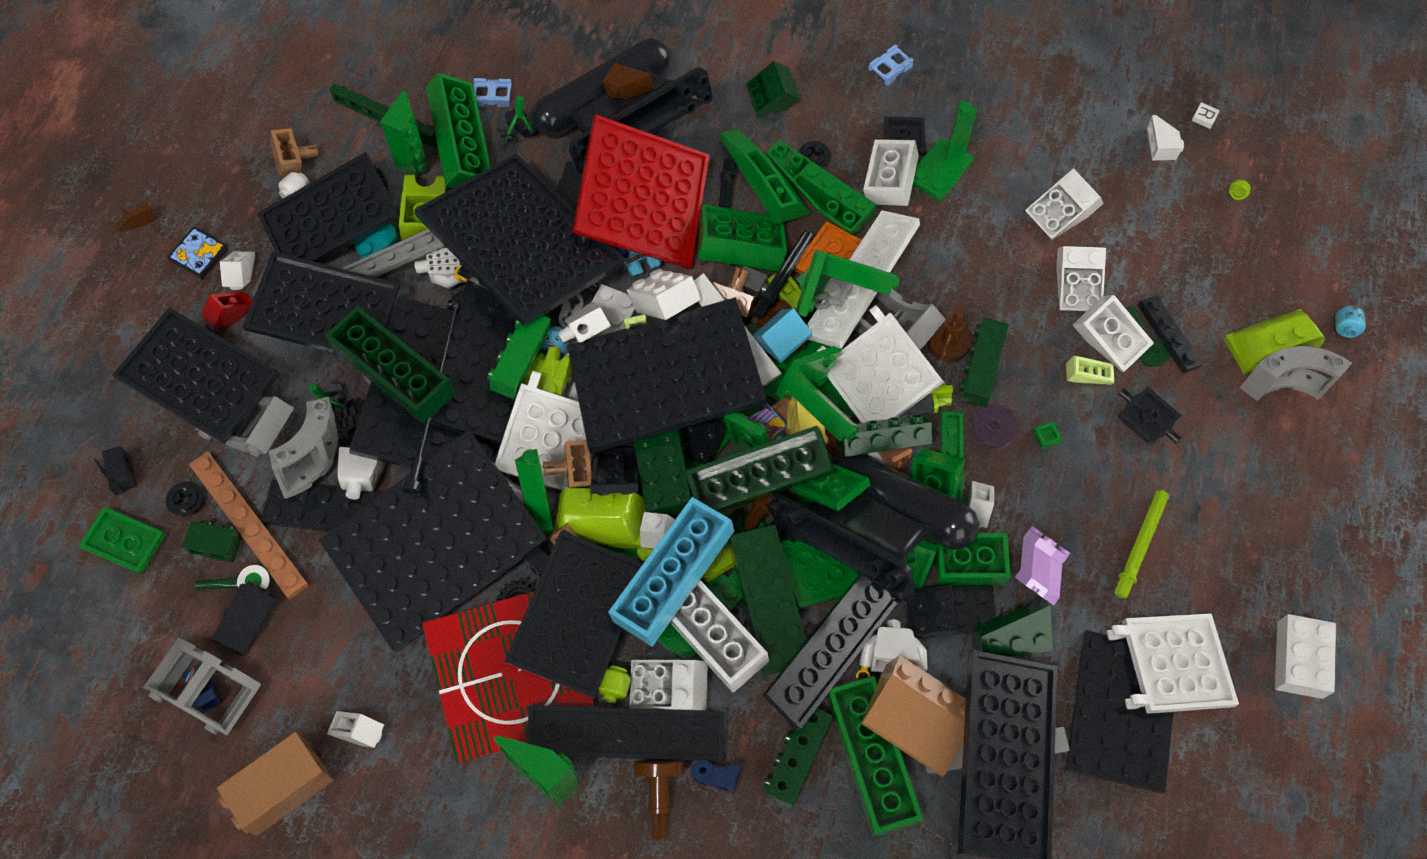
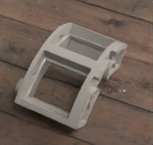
[853,289,946,350]
[1239,346,1352,401]
[195,396,294,457]
[268,396,340,499]
[143,638,261,736]

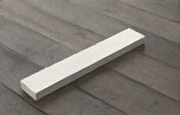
[694,273,781,387]

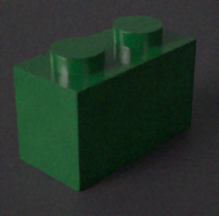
[182,520,242,563]

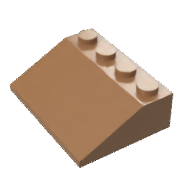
[861,655,966,777]

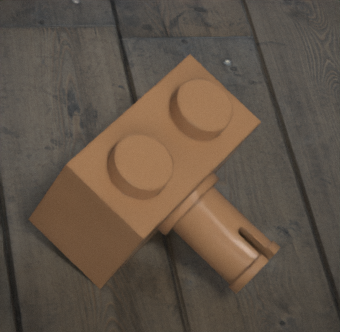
[270,128,318,179]
[713,267,757,317]
[543,440,592,489]

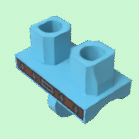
[622,251,662,279]

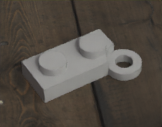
[814,277,853,310]

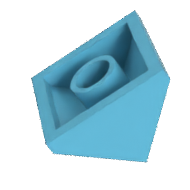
[752,308,812,363]

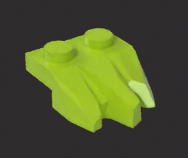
[524,347,572,397]

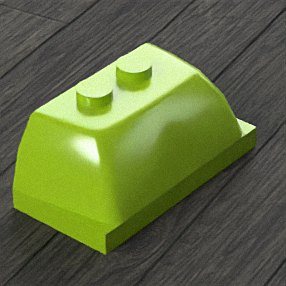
[1223,309,1325,375]
[554,488,646,549]

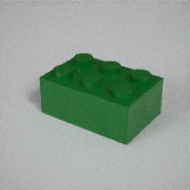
[933,533,1011,586]

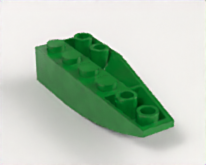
[719,129,811,224]
[766,140,876,234]

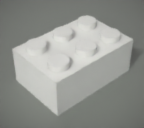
[863,140,919,206]
[627,269,701,320]
[1275,614,1336,699]

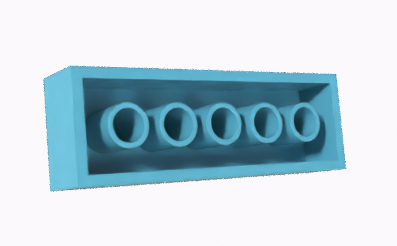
[608,497,734,647]

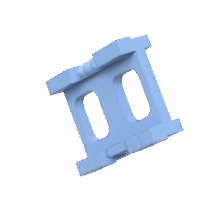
[868,44,914,85]
[474,78,512,107]

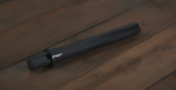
[718,158,736,208]
[753,230,813,319]

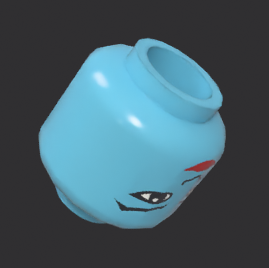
[1335,306,1366,338]
[540,326,569,359]

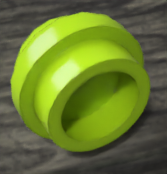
[1229,179,1251,200]

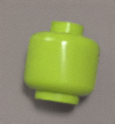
[597,666,631,703]

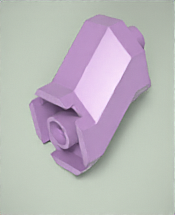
[1015,526,1070,605]

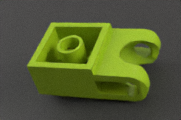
[399,174,448,240]

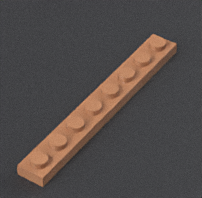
[189,451,309,600]

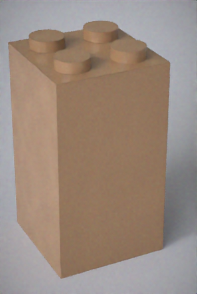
[217,732,334,836]

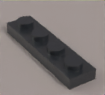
[1137,295,1203,374]

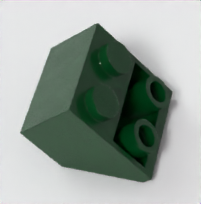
[746,61,800,116]

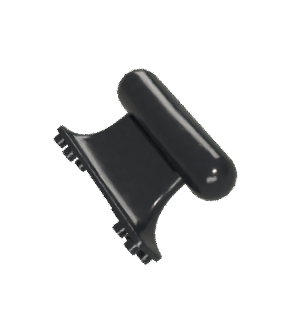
[531,38,713,174]
[766,452,980,603]

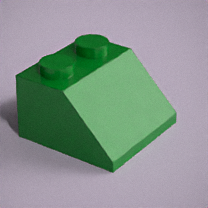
[911,448,965,499]

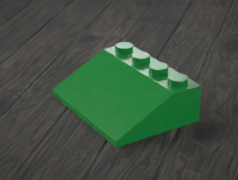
[698,204,787,272]
[493,736,579,808]

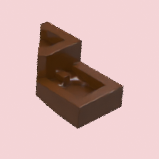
[115,202,158,231]

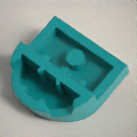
[354,223,399,259]

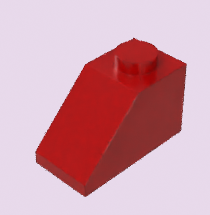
[201,291,253,329]

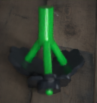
[497,96,538,142]
[309,382,355,412]

